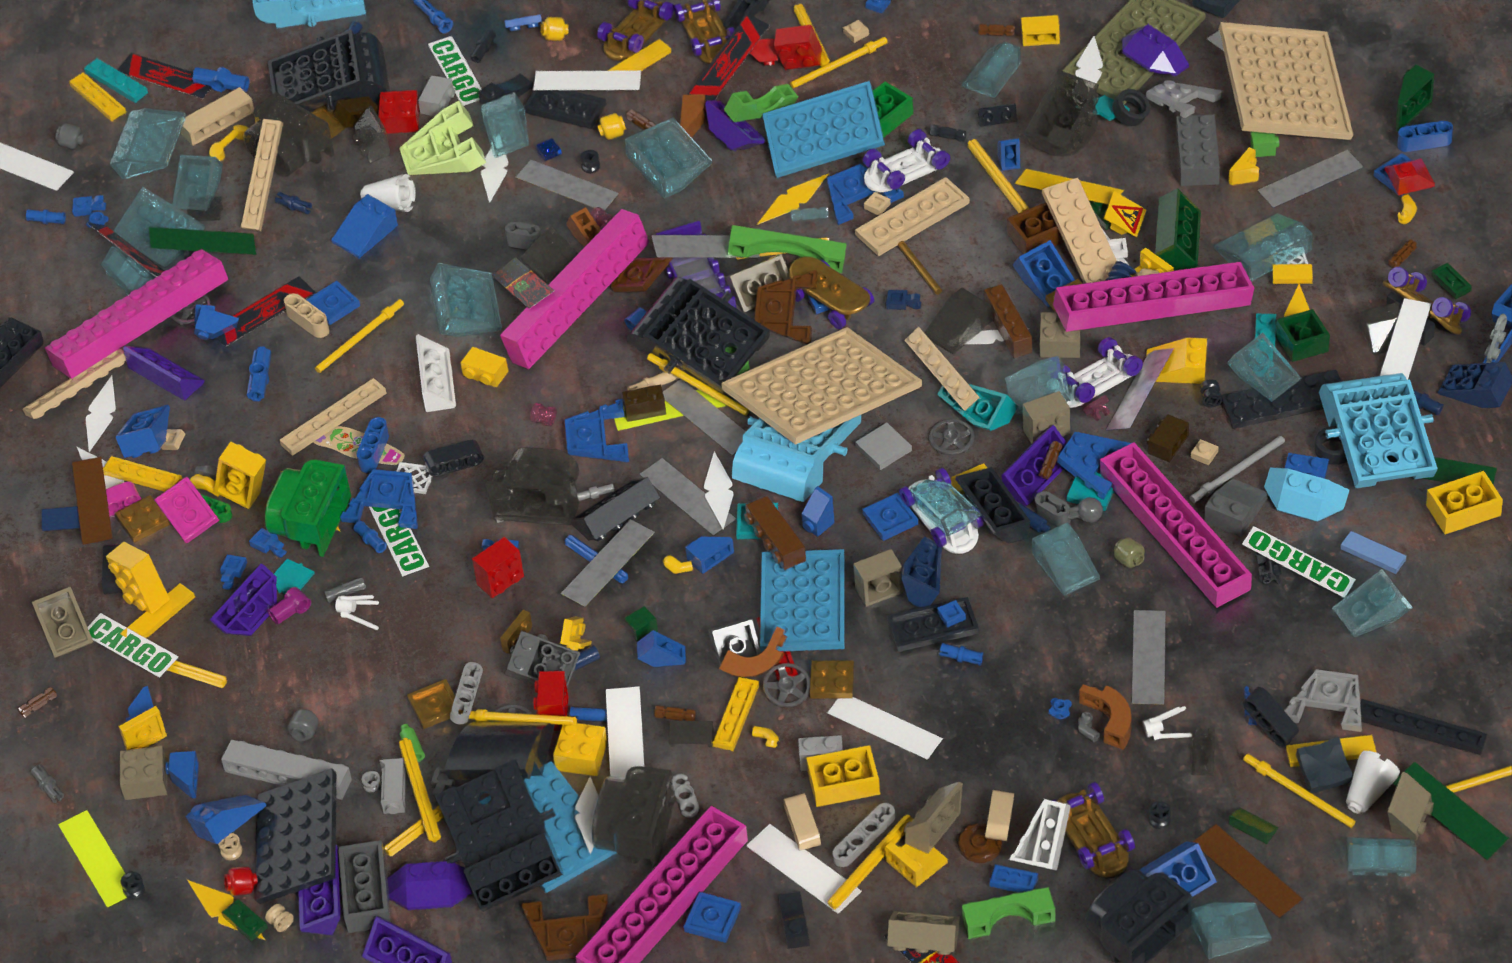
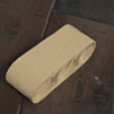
[284,294,329,338]
[985,790,1014,841]
[783,793,821,851]

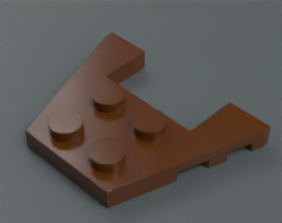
[611,257,674,292]
[754,270,818,345]
[522,894,608,961]

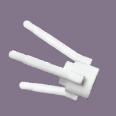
[336,595,379,630]
[1142,706,1192,741]

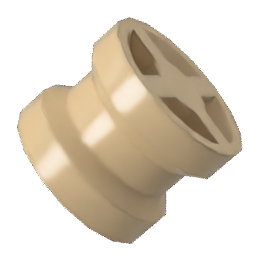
[218,833,242,861]
[265,904,294,932]

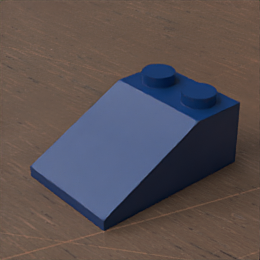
[332,194,398,258]
[1013,240,1075,307]
[116,404,170,458]
[185,795,267,844]

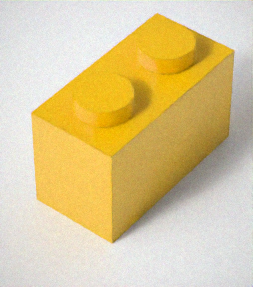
[1021,15,1060,46]
[461,347,508,388]

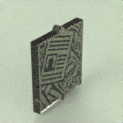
[187,196,223,222]

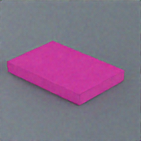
[154,477,219,544]

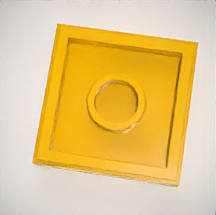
[119,706,167,750]

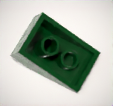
[1396,64,1435,132]

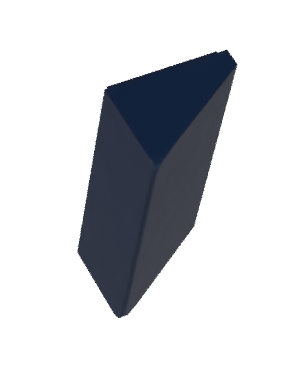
[42,506,80,531]

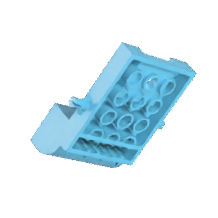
[253,0,366,28]
[1319,373,1437,488]
[732,415,861,502]

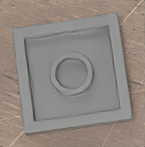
[855,423,912,470]

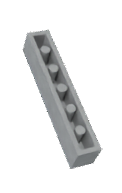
[221,740,352,800]

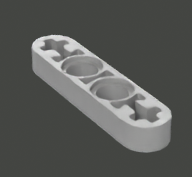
[450,662,483,724]
[833,803,895,867]

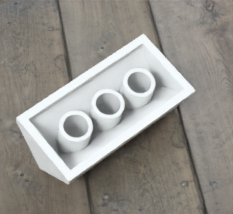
[416,334,456,412]

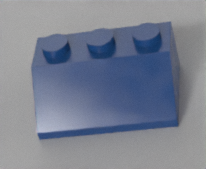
[1139,841,1216,897]

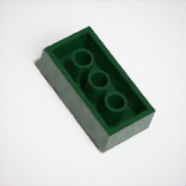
[1155,188,1201,271]

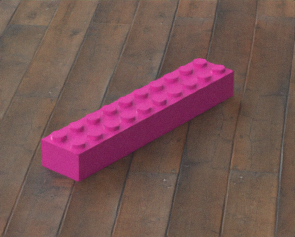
[500,209,650,369]
[45,249,228,379]
[1053,262,1254,332]
[1100,442,1252,608]
[576,806,748,963]

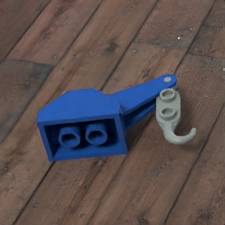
[1483,284,1512,363]

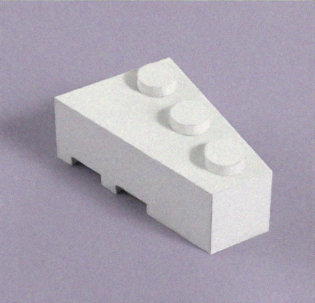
[1009,799,1071,870]

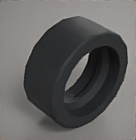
[1112,89,1150,126]
[1315,426,1347,465]

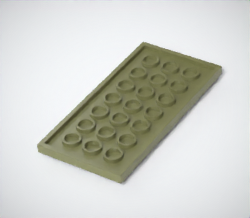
[1062,0,1205,105]

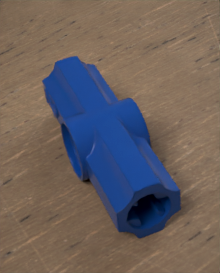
[192,67,250,92]
[247,347,271,401]

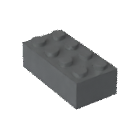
[1176,115,1220,186]
[338,840,392,933]

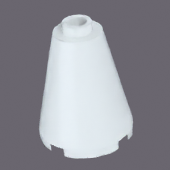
[361,174,415,212]
[1346,751,1400,814]

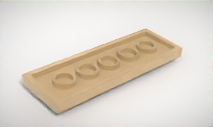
[855,177,970,256]
[1042,178,1117,284]

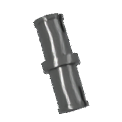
[31,765,64,803]

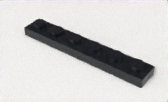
[1360,699,1487,755]

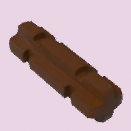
[978,24,1015,36]
[626,109,657,134]
[1388,239,1417,268]
[1039,441,1062,479]
[18,687,57,718]
[654,705,696,722]

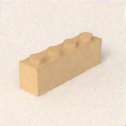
[178,87,255,146]

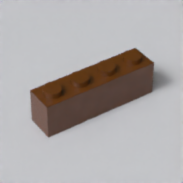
[984,284,1032,358]
[744,496,806,570]

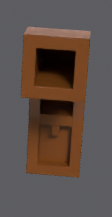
[719,627,787,678]
[1079,684,1131,750]

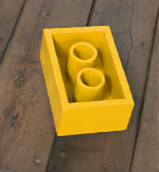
[214,442,266,509]
[1426,471,1503,534]
[106,542,170,614]
[807,745,880,807]

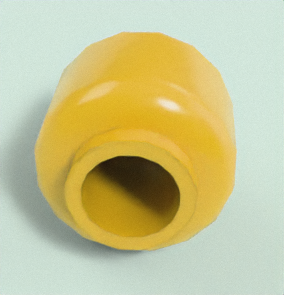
[541,17,568,41]
[597,113,626,140]

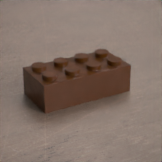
[1007,202,1064,254]

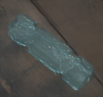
[791,207,828,221]

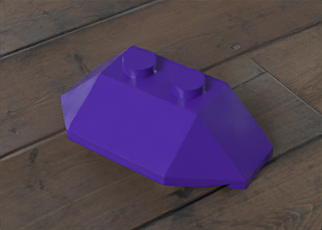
[1122,24,1189,76]
[705,100,765,151]
[210,563,277,636]
[388,861,473,910]

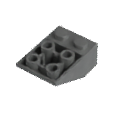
[505,631,580,687]

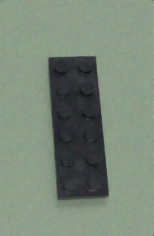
[1221,370,1342,429]

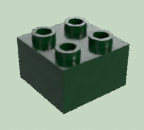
[1276,309,1330,362]

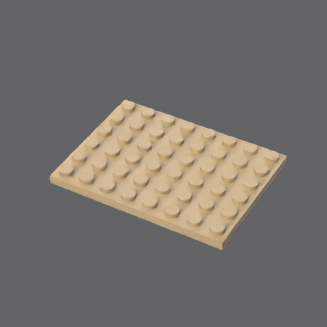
[1219,22,1353,140]
[722,327,922,445]

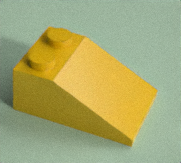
[1146,338,1207,384]

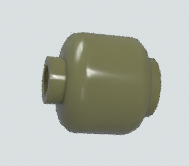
[1114,537,1145,568]

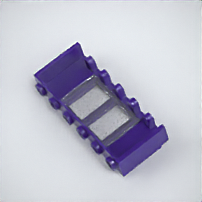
[656,221,736,308]

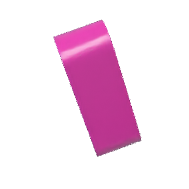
[106,482,141,516]

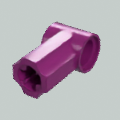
[267,587,311,625]

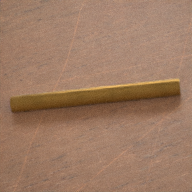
[898,241,942,295]

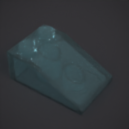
[481,92,529,158]
[172,155,223,211]
[1227,333,1302,402]
[1005,356,1071,415]
[1032,522,1100,596]
[1333,569,1413,637]
[1192,902,1272,959]

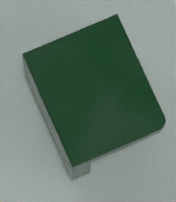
[625,606,658,642]

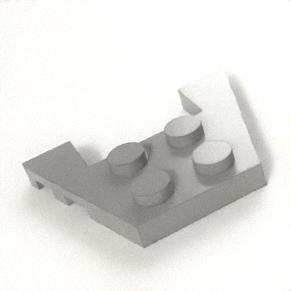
[1146,80,1223,118]
[1284,670,1362,732]

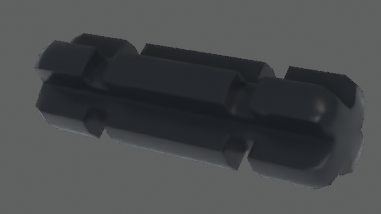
[930,124,966,141]

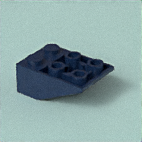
[1438,362,1512,408]

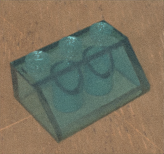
[962,42,1021,98]
[101,246,156,295]
[910,479,982,537]
[1347,837,1417,877]

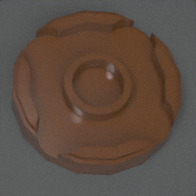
[959,823,1002,863]

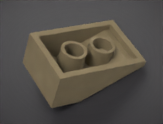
[32,586,94,658]
[1388,772,1434,841]

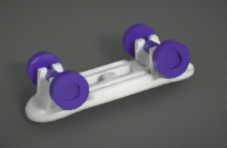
[863,129,950,192]
[1051,337,1143,408]
[899,468,984,554]

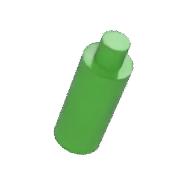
[400,724,425,762]

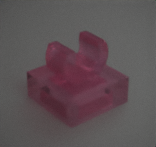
[1083,395,1110,421]

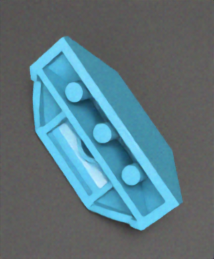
[1264,467,1350,522]

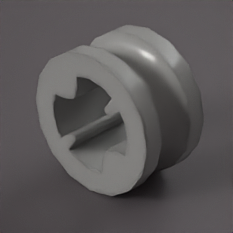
[361,771,382,793]

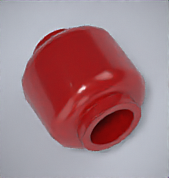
[224,866,258,896]

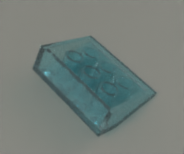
[110,108,187,179]
[625,118,712,199]
[114,187,206,267]
[1214,213,1313,281]
[430,263,502,337]

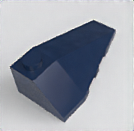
[901,536,942,607]

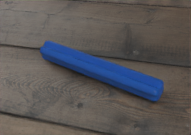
[565,535,629,583]

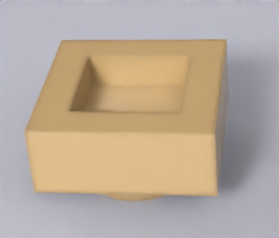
[843,20,869,43]
[864,192,891,215]
[161,429,186,450]
[1191,439,1218,465]

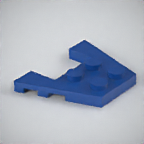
[827,164,904,225]
[565,399,629,462]
[1057,432,1132,500]
[340,469,418,529]

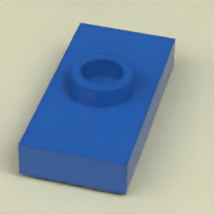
[990,864,1038,893]

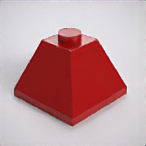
[750,39,778,66]
[1385,158,1435,195]

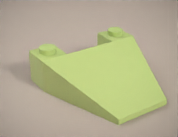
[399,101,486,175]

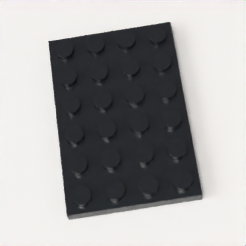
[255,768,337,904]

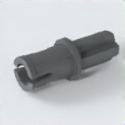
[324,578,366,603]

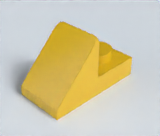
[1229,147,1259,185]

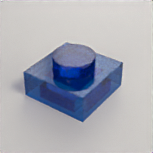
[536,138,562,161]

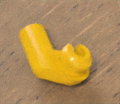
[663,555,693,574]
[752,726,779,748]

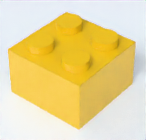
[553,723,608,776]

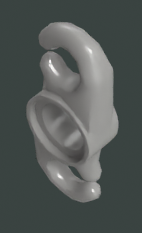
[670,774,699,817]

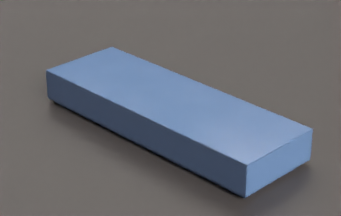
[1341,531,1406,574]

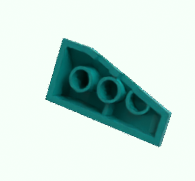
[937,384,1018,431]

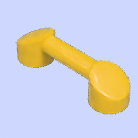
[209,125,250,162]

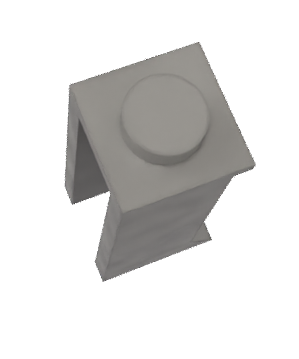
[379,758,406,814]

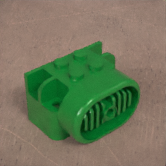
[265,460,352,557]

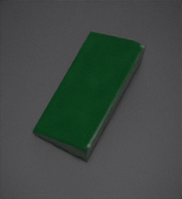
[1229,808,1278,844]

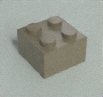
[1040,312,1081,358]
[1023,391,1070,444]
[853,549,903,607]
[120,746,167,800]

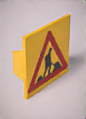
[1104,191,1146,237]

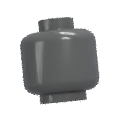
[55,123,84,149]
[288,709,319,741]

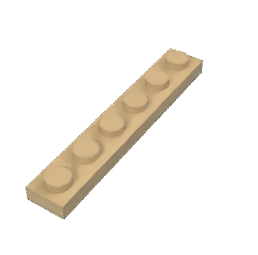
[241,119,283,232]
[905,327,980,411]
[23,349,126,419]
[280,378,387,456]

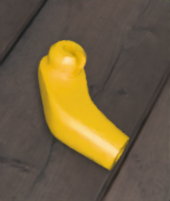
[1397,194,1417,224]
[190,474,219,497]

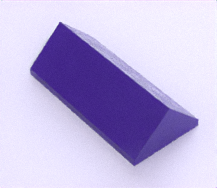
[123,346,205,401]
[1002,425,1067,506]
[299,845,341,935]
[362,916,452,963]

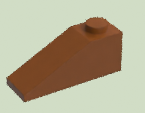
[680,94,707,147]
[566,207,601,247]

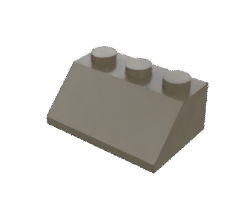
[725,255,791,312]
[904,782,963,854]
[887,911,960,955]

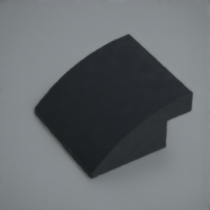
[444,721,555,779]

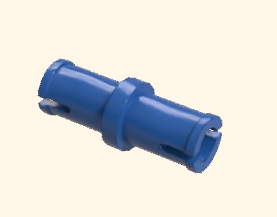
[26,209,66,224]
[353,521,387,553]
[939,643,984,666]

